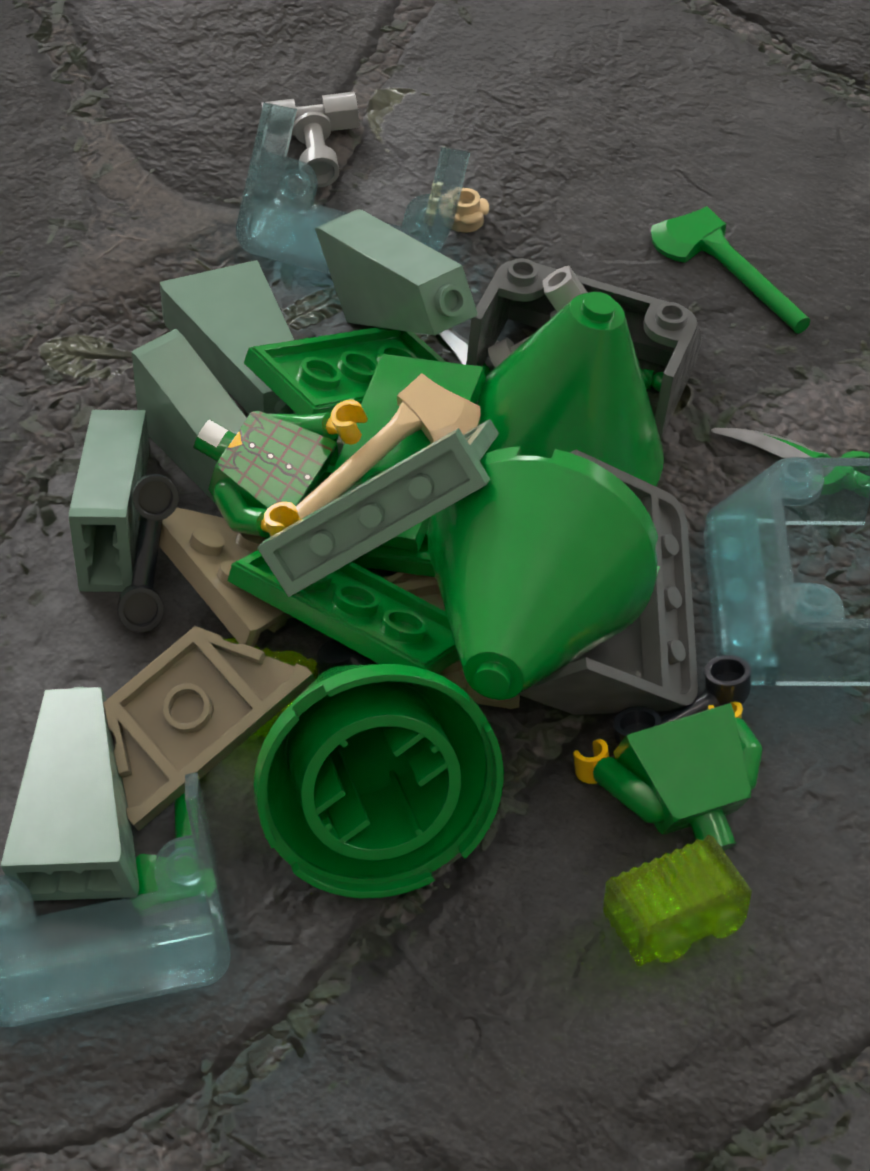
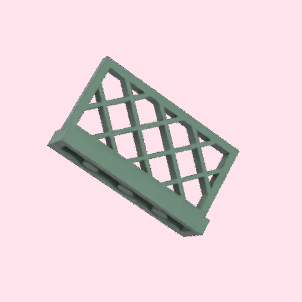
[257,419,499,597]

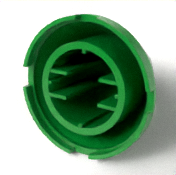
[476,292,664,487]
[427,446,660,700]
[254,664,504,898]

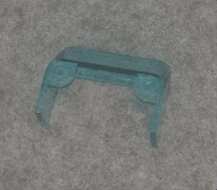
[236,102,470,275]
[704,457,870,686]
[0,772,231,1027]

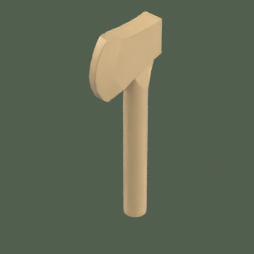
[296,373,481,519]

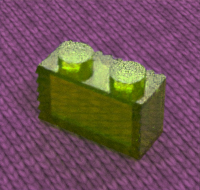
[603,835,752,966]

